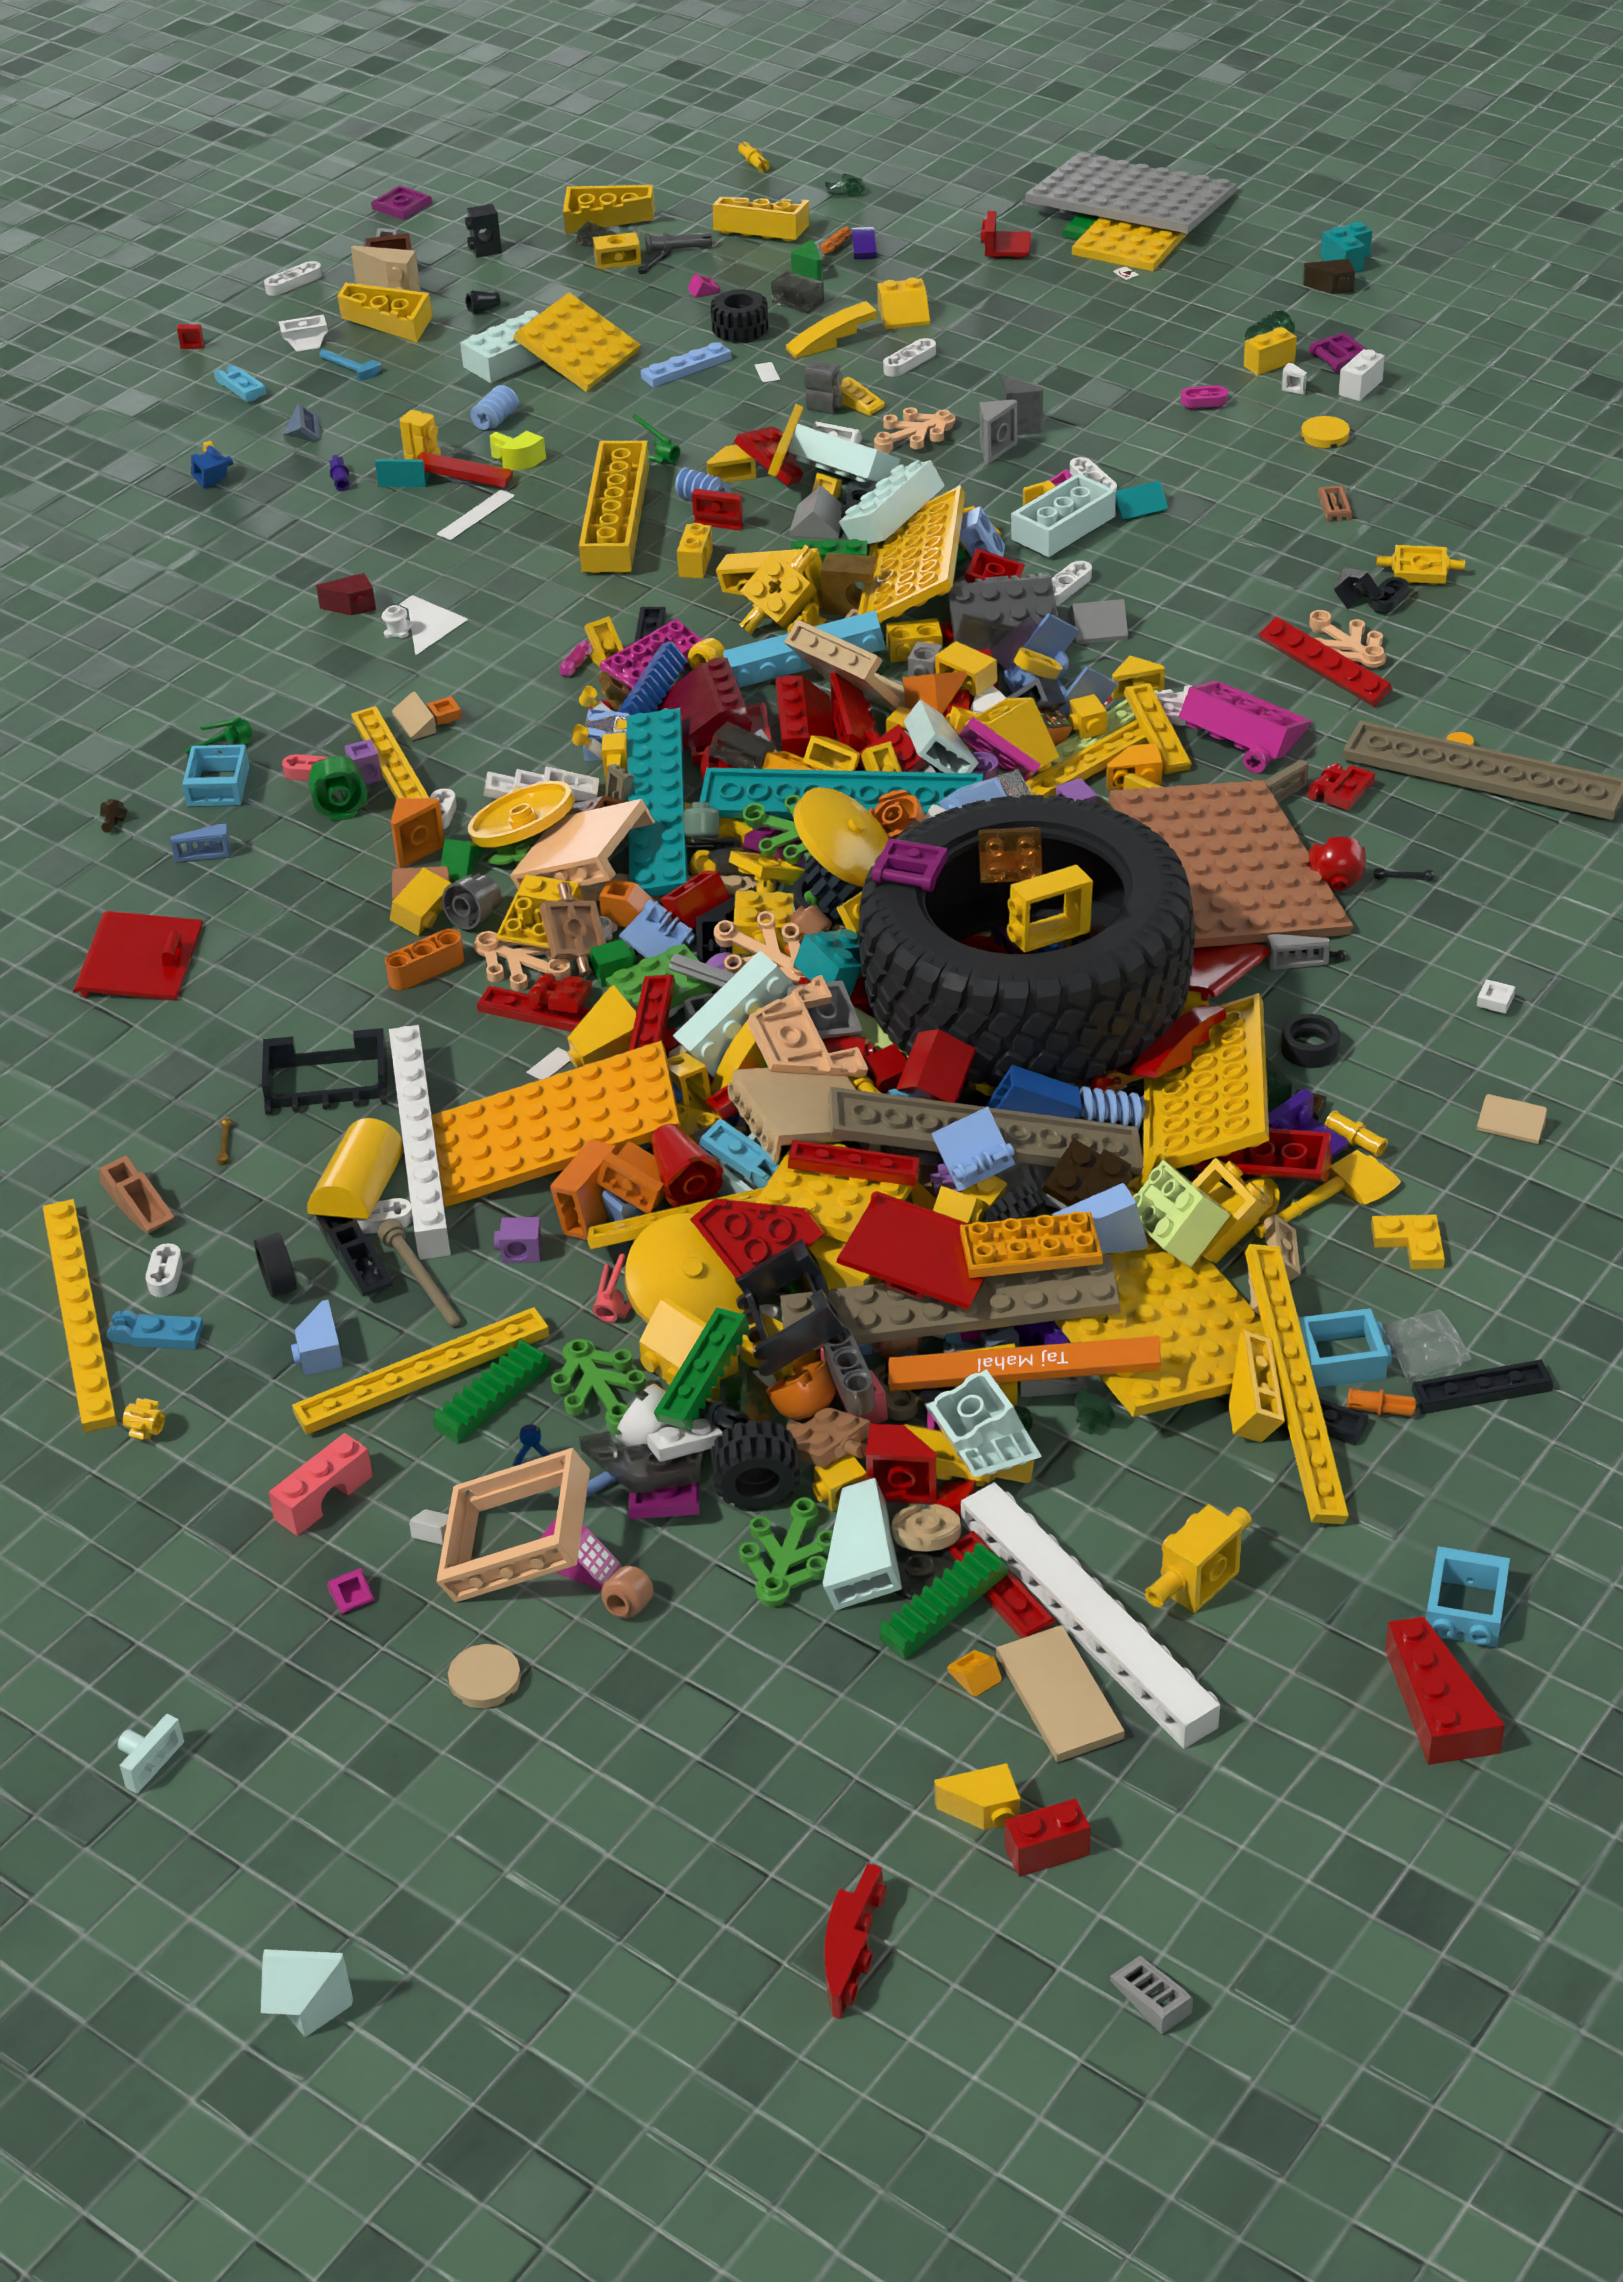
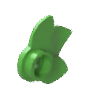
[487,837,537,866]

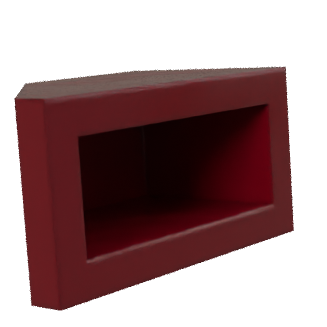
[316,573,376,615]

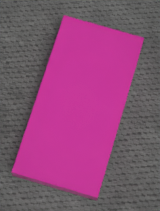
[600,619,703,688]

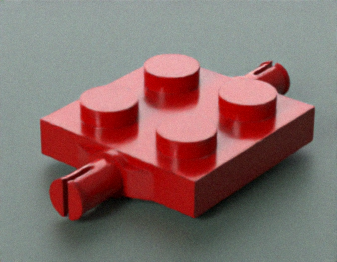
[858,724,929,772]

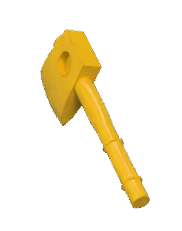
[1254,1150,1401,1239]

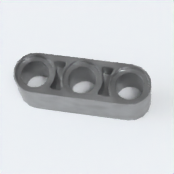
[822,1324,875,1415]

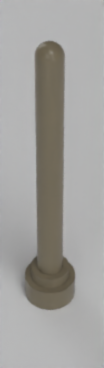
[377,1219,460,1327]

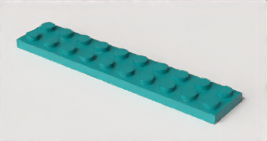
[627,708,688,897]
[700,768,984,819]

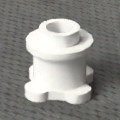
[382,605,412,638]

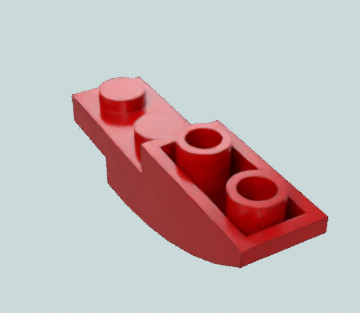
[825,1863,887,2019]

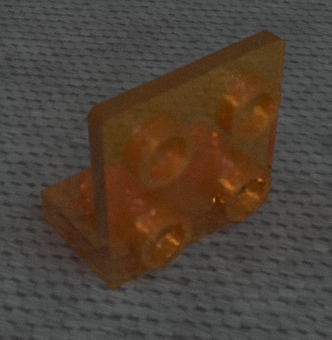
[978,827,1042,883]

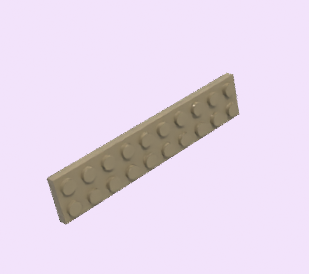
[1342,721,1623,820]
[828,1087,1143,1177]
[780,1255,1120,1350]

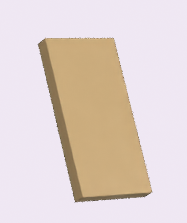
[996,1625,1125,1763]

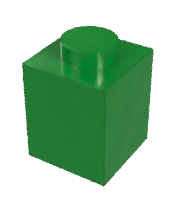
[589,939,637,987]

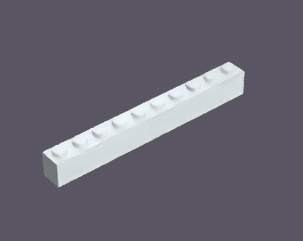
[389,1025,451,1260]
[961,1482,1220,1749]

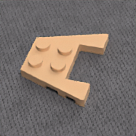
[747,975,868,1077]

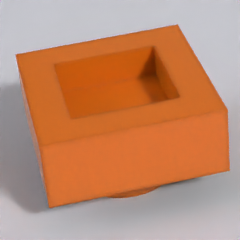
[427,696,462,725]

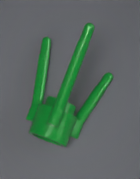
[632,414,681,465]
[185,716,252,754]

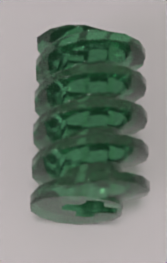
[1245,310,1295,341]

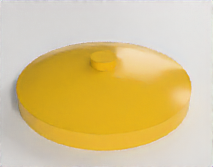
[468,781,575,847]
[793,787,890,887]
[624,1213,746,1324]

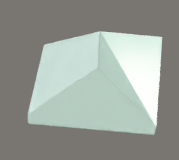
[261,1949,353,2038]

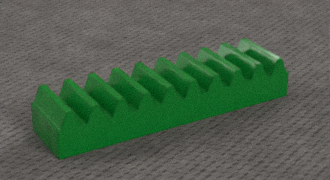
[654,1307,749,1431]
[433,1339,550,1444]
[879,1542,1009,1660]

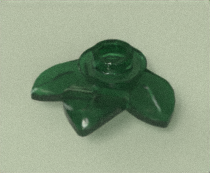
[825,173,865,196]

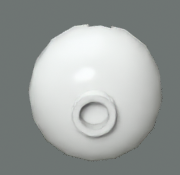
[615,1384,676,1452]

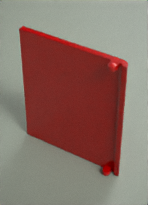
[73,911,203,1001]
[1189,943,1270,1001]
[836,1191,986,1310]

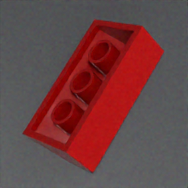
[830,672,880,771]
[775,675,835,758]
[1193,1128,1332,1182]

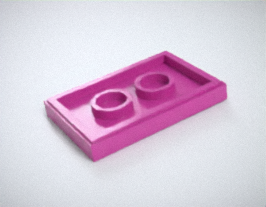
[958,716,1041,783]

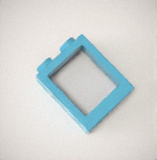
[182,745,250,807]
[1298,1308,1392,1388]
[1426,1546,1510,1647]

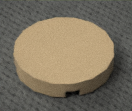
[891,1504,961,1552]
[448,1644,521,1709]

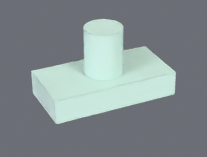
[118,1714,184,1794]

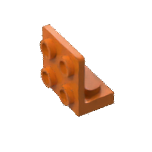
[596,1142,665,1214]

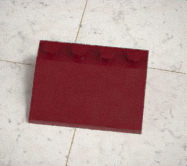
[657,658,751,751]

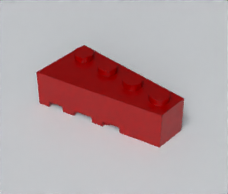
[1385,1616,1505,1765]

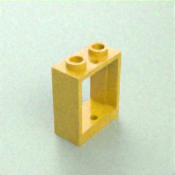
[1007,865,1093,953]
[1192,1158,1269,1264]

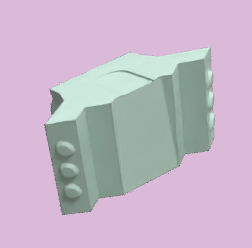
[924,1369,1042,1477]

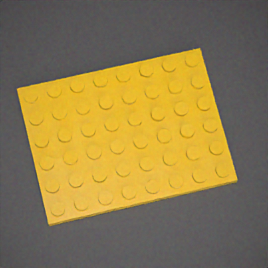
[1055,1231,1266,1417]

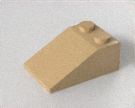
[351,246,421,292]

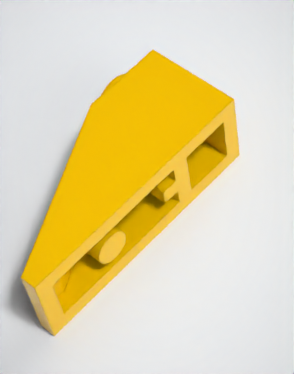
[1229,1330,1285,1443]

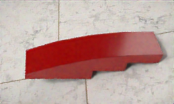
[1130,1005,1226,1078]

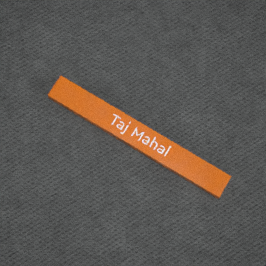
[888,1336,1161,1391]

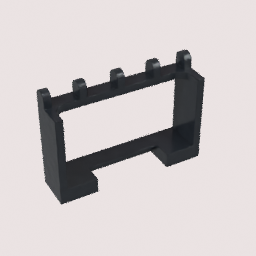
[262,1028,387,1114]
[735,1238,845,1377]

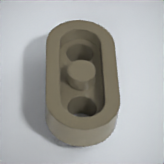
[873,1365,918,1421]

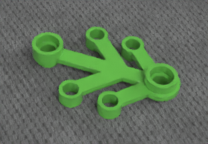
[743,795,809,864]
[551,1339,646,1434]
[739,1497,833,1608]

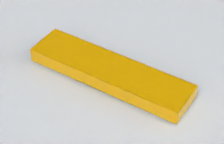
[1124,683,1192,774]

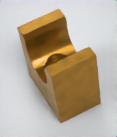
[820,553,878,616]

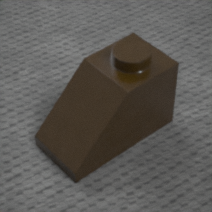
[1303,259,1355,294]

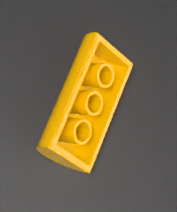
[307,1118,404,1220]

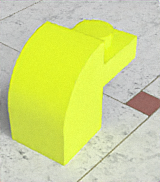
[489,431,546,470]

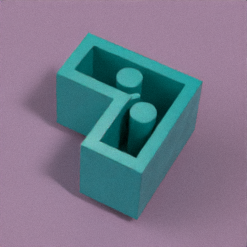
[1320,222,1372,272]
[793,929,861,996]

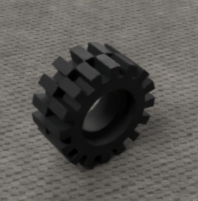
[984,1181,1046,1222]

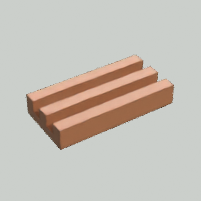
[1318,486,1352,522]

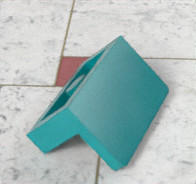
[375,459,430,487]
[1115,480,1168,521]

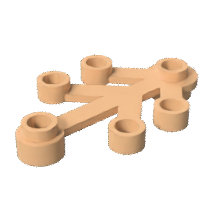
[874,407,955,453]
[1309,610,1386,668]
[714,911,806,984]
[474,931,571,991]

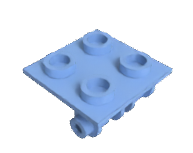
[619,899,696,958]
[931,1107,1015,1192]

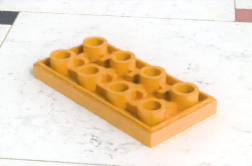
[960,1211,1103,1278]

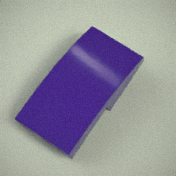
[852,227,876,259]

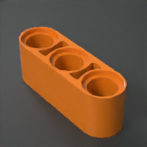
[385,929,464,990]

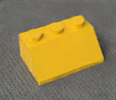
[639,1296,740,1402]

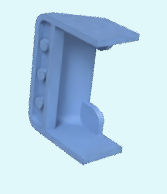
[1004,613,1119,720]

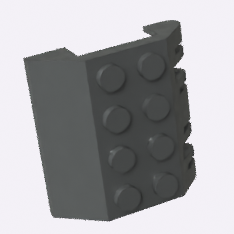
[945,572,1058,667]

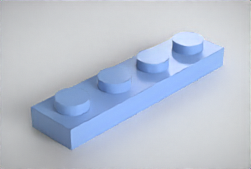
[640,342,732,388]

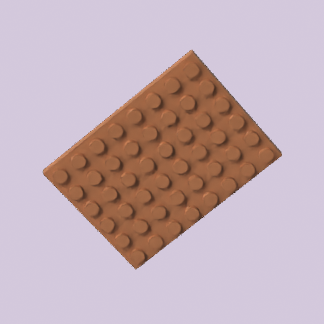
[1108,780,1353,948]

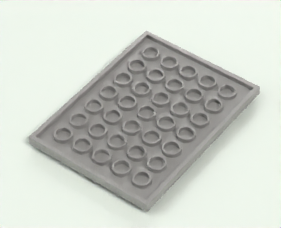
[1025,153,1236,233]

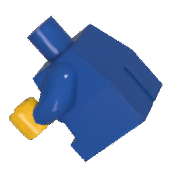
[191,441,233,488]

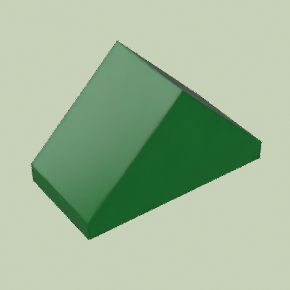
[791,240,822,281]
[441,839,483,883]

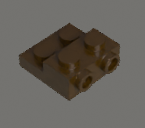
[1041,1138,1133,1207]

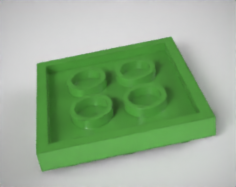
[605,944,717,1013]

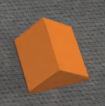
[902,671,968,714]
[390,798,445,868]

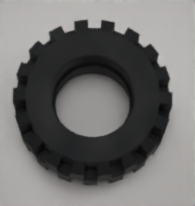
[710,289,769,342]
[711,1420,801,1510]

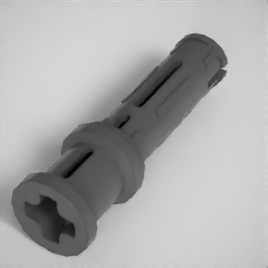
[645,232,712,254]

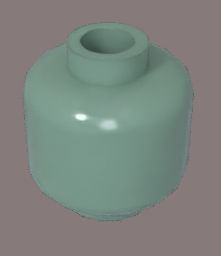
[683,802,720,842]

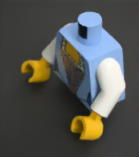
[572,685,630,761]

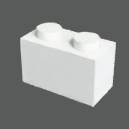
[1339,349,1385,401]

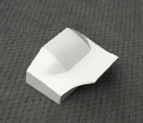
[279,315,328,352]

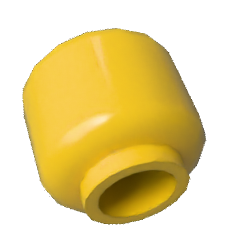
[688,638,725,670]

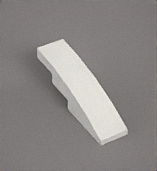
[483,766,599,801]

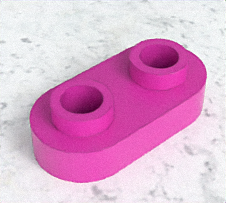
[1180,385,1228,409]

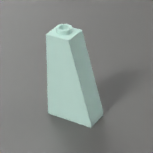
[904,699,979,773]
[823,1478,902,1611]

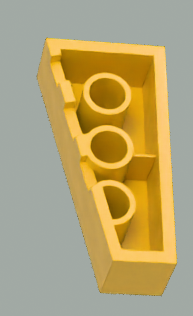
[563,185,655,234]
[713,197,809,242]

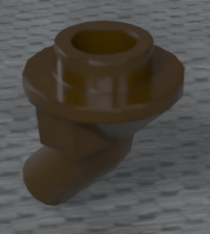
[100,799,128,833]

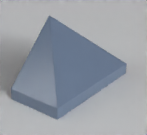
[283,403,320,442]

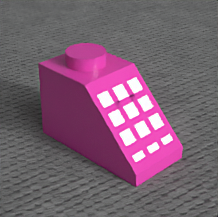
[540,1518,621,1591]

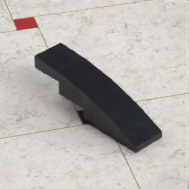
[316,1215,393,1297]

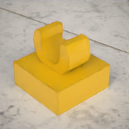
[812,473,843,499]

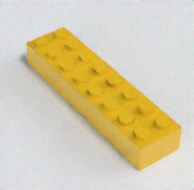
[579,441,650,573]

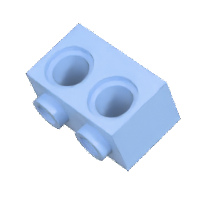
[959,506,1005,558]

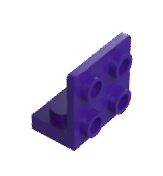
[1268,1088,1349,1158]

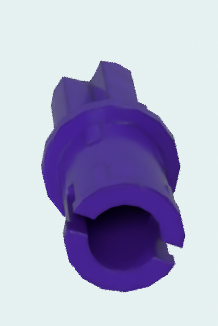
[329,455,350,491]

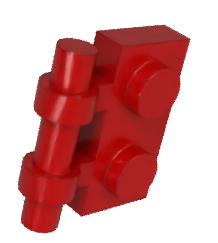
[1307,763,1375,810]
[528,973,592,1013]

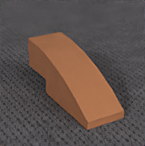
[99,1155,175,1234]

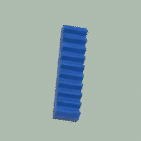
[618,641,688,715]

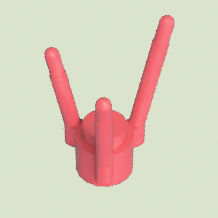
[592,1254,632,1322]

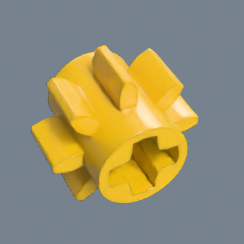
[123,1398,165,1440]

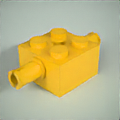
[739,545,818,635]
[732,880,794,956]
[1144,1504,1252,1614]

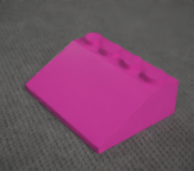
[1178,680,1312,761]

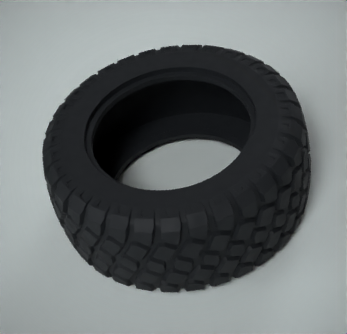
[859,795,1195,1086]

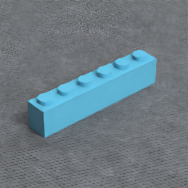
[723,610,886,688]

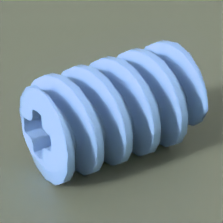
[470,385,519,430]
[675,467,730,501]
[1078,1086,1145,1131]

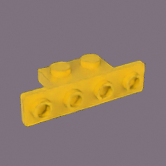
[904,1424,1035,1486]

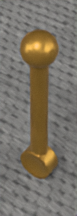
[216,1117,233,1166]

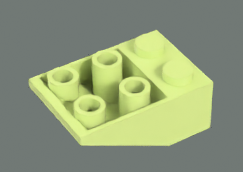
[1133,1160,1230,1267]

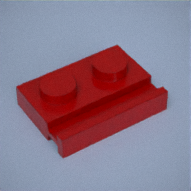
[692,489,744,531]

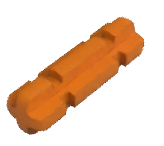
[820,226,852,255]

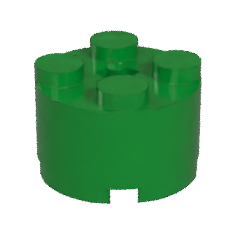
[308,756,367,821]

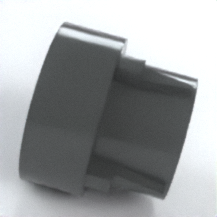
[442,873,501,930]

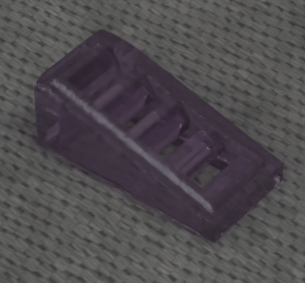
[991,616,1038,671]

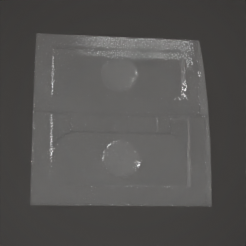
[1382,1309,1472,1382]

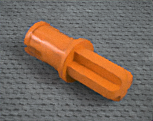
[1347,1388,1416,1416]

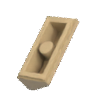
[392,691,436,741]
[1476,1094,1547,1144]

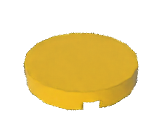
[1301,416,1350,449]

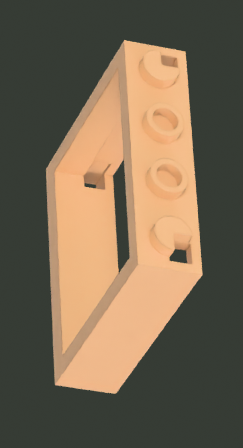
[436,1448,590,1603]

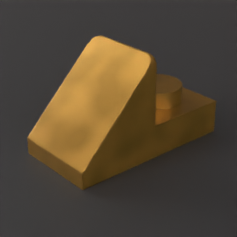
[597,671,633,712]

